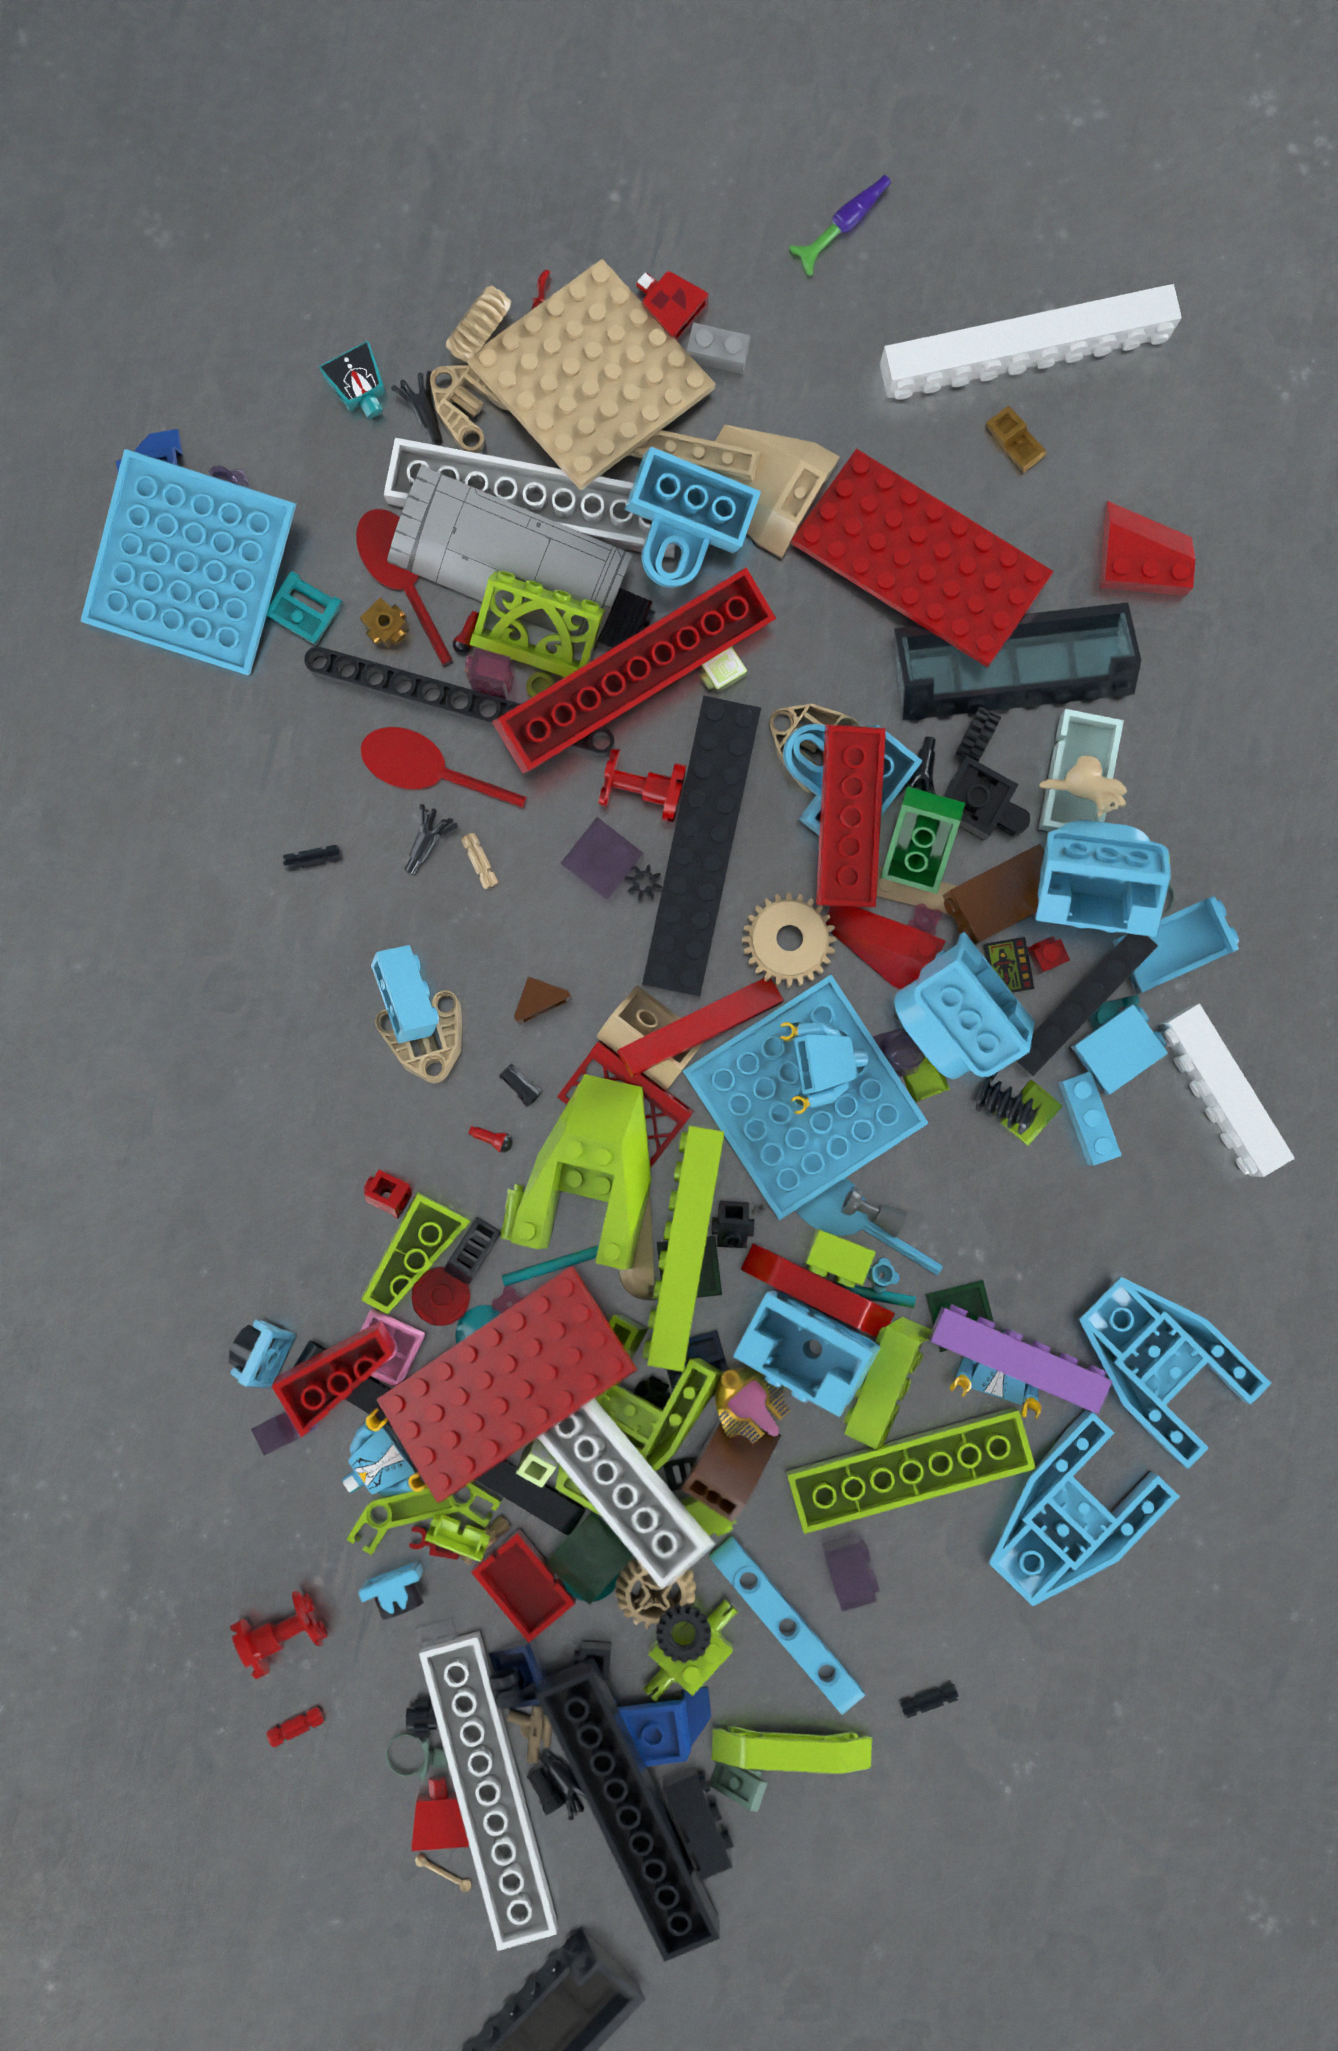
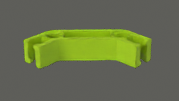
[346,1480,503,1556]
[711,1726,872,1774]

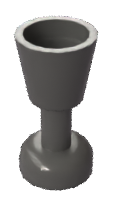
[841,1186,907,1238]

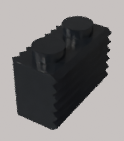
[597,588,656,651]

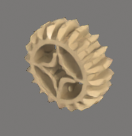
[446,285,511,362]
[615,1558,696,1629]

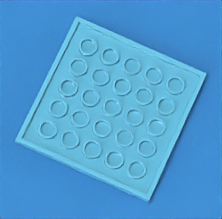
[80,449,297,675]
[683,975,929,1220]

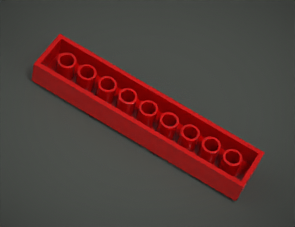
[492,567,776,773]

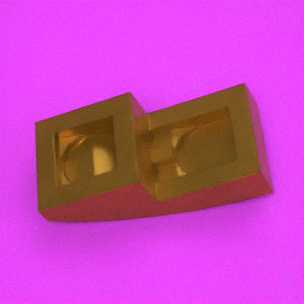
[986,405,1046,473]

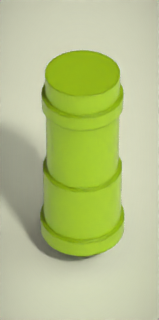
[500,1184,525,1240]

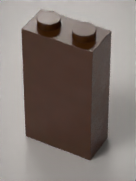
[942,844,1045,945]
[681,1418,781,1522]

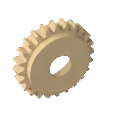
[742,893,836,987]

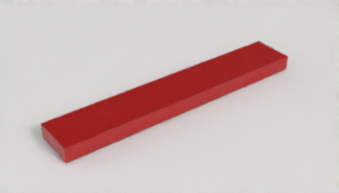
[617,978,784,1078]

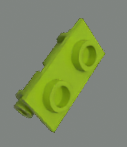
[425,1514,491,1562]

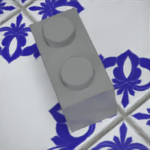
[687,322,751,374]

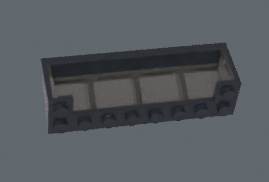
[462,1927,646,2051]

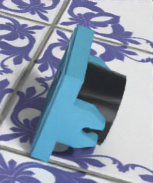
[228,1319,296,1389]
[358,1560,425,1620]

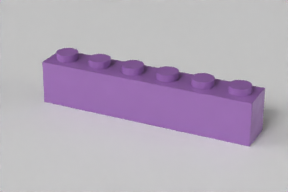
[928,1304,1112,1414]

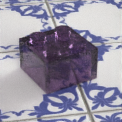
[560,817,644,903]
[821,1534,880,1612]

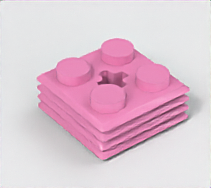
[360,1309,425,1387]

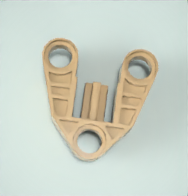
[430,365,508,453]
[769,704,860,794]
[375,990,462,1083]

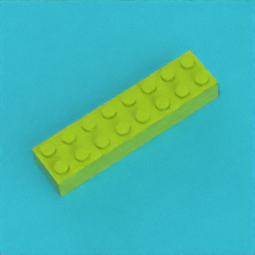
[642,1126,725,1372]
[786,1407,1036,1534]

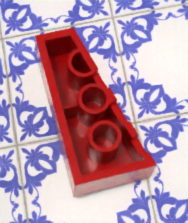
[271,1321,396,1438]

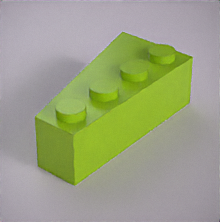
[361,1192,471,1314]
[844,1316,932,1450]

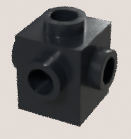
[712,1201,754,1249]

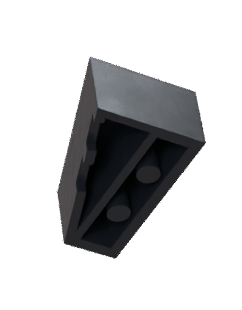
[663,1767,735,1882]

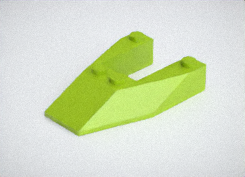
[510,1074,652,1270]
[555,1314,724,1516]

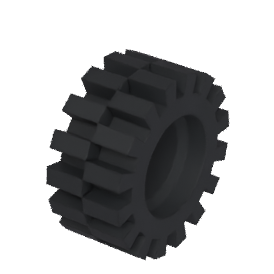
[956,706,1001,762]
[656,1603,711,1663]

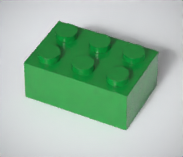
[880,786,965,894]

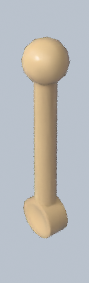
[415,1855,472,1892]

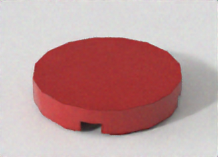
[411,1267,471,1326]

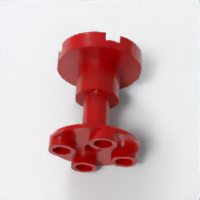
[598,749,687,823]
[230,1590,328,1680]

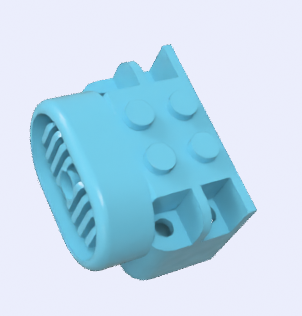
[1036,820,1171,937]
[894,932,1035,1079]
[733,1289,880,1417]

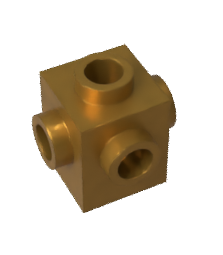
[359,597,408,648]

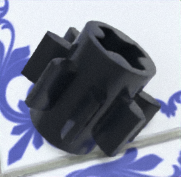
[626,865,662,902]
[634,1376,671,1410]
[406,1699,438,1738]

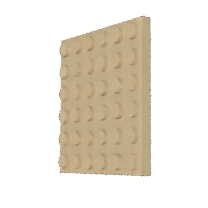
[467,259,716,490]

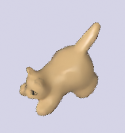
[1039,756,1127,818]

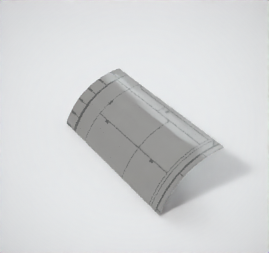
[387,466,633,649]

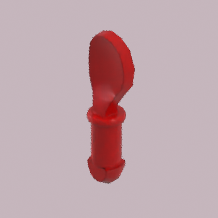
[530,269,551,311]

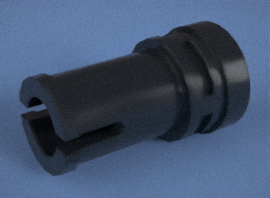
[499,1064,543,1107]
[526,1766,565,1815]

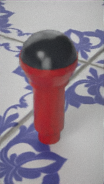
[453,611,479,654]
[468,1126,513,1153]

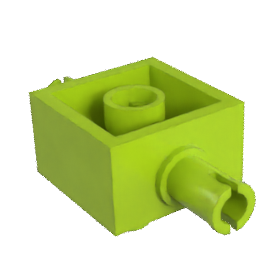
[643,1599,738,1702]

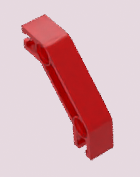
[740,1243,895,1337]

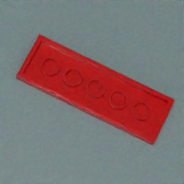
[816,725,886,908]

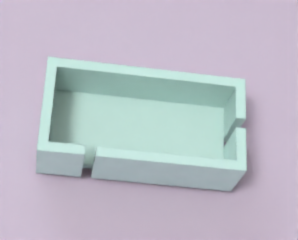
[1038,709,1124,832]

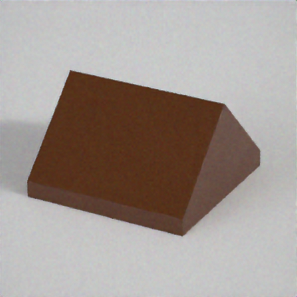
[514,977,573,1025]

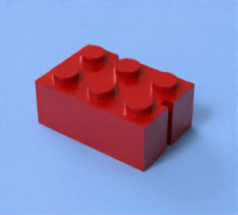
[471,1528,576,1643]

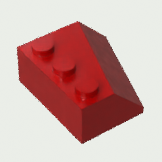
[1099,501,1196,596]

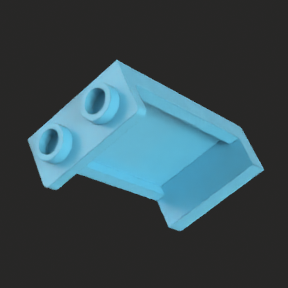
[1112,896,1239,994]

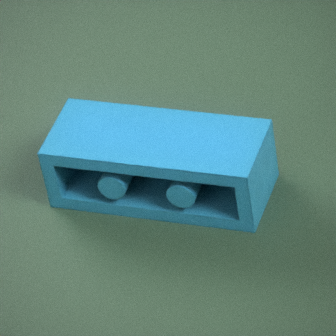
[371,945,439,1044]
[1057,1071,1122,1166]

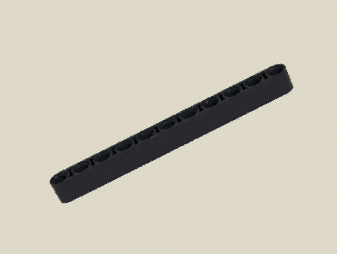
[304,646,615,758]
[294,1340,586,1536]

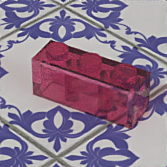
[464,648,516,700]

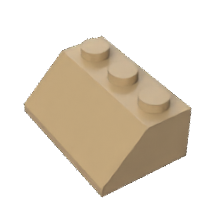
[596,985,704,1091]

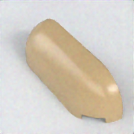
[618,1190,655,1300]

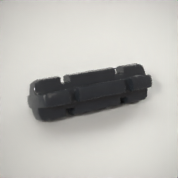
[283,845,341,871]
[900,1684,959,1718]

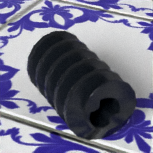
[976,1076,1042,1135]

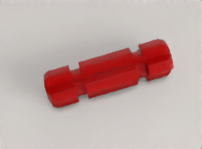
[266,1707,324,1747]

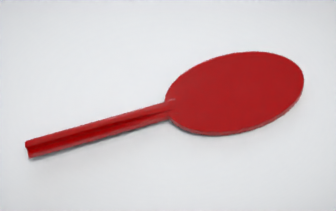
[356,509,453,666]
[361,727,527,808]

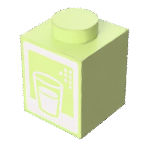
[699,646,747,695]
[516,1438,558,1488]

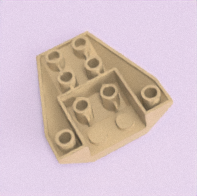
[715,425,840,558]

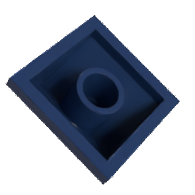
[488,1638,547,1710]

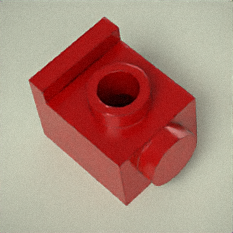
[1027,936,1070,975]
[363,1169,412,1219]

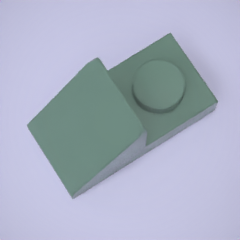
[709,1762,768,1811]

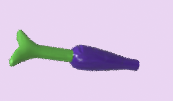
[789,175,891,276]

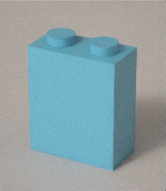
[1070,1004,1168,1095]

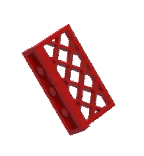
[557,1040,694,1169]

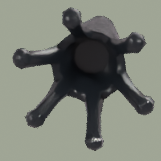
[391,371,442,442]
[899,736,936,799]
[405,804,458,875]
[539,1750,586,1821]

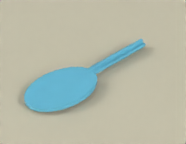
[795,1178,943,1276]

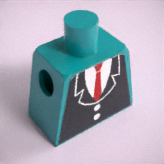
[319,341,386,419]

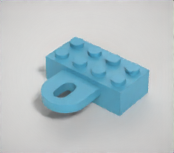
[624,447,761,588]
[783,724,922,835]

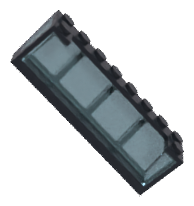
[893,602,1142,720]

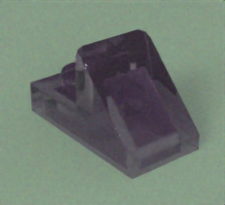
[251,1411,319,1456]

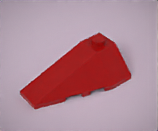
[826,906,946,990]

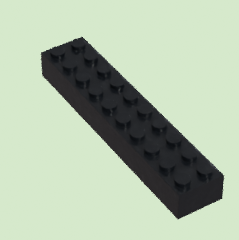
[642,695,761,999]
[536,1657,720,1962]

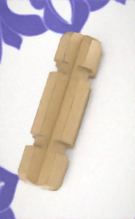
[461,832,498,889]
[459,1516,511,1565]

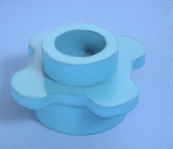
[866,1258,900,1293]

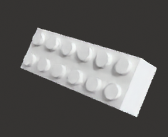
[1157,1004,1294,1177]

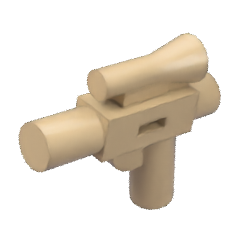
[506,1705,552,1764]

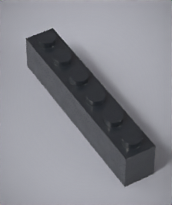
[1016,933,1158,1076]

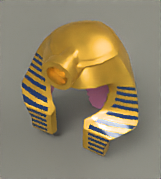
[715,1367,790,1444]

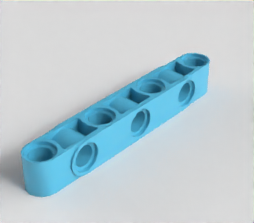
[709,1536,866,1715]

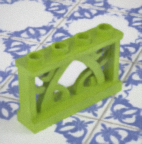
[470,571,605,677]

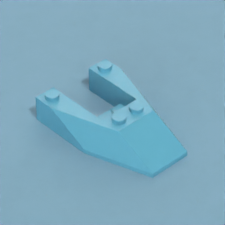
[1079,1277,1272,1469]
[989,1409,1180,1606]

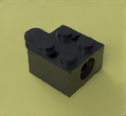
[943,756,1031,840]

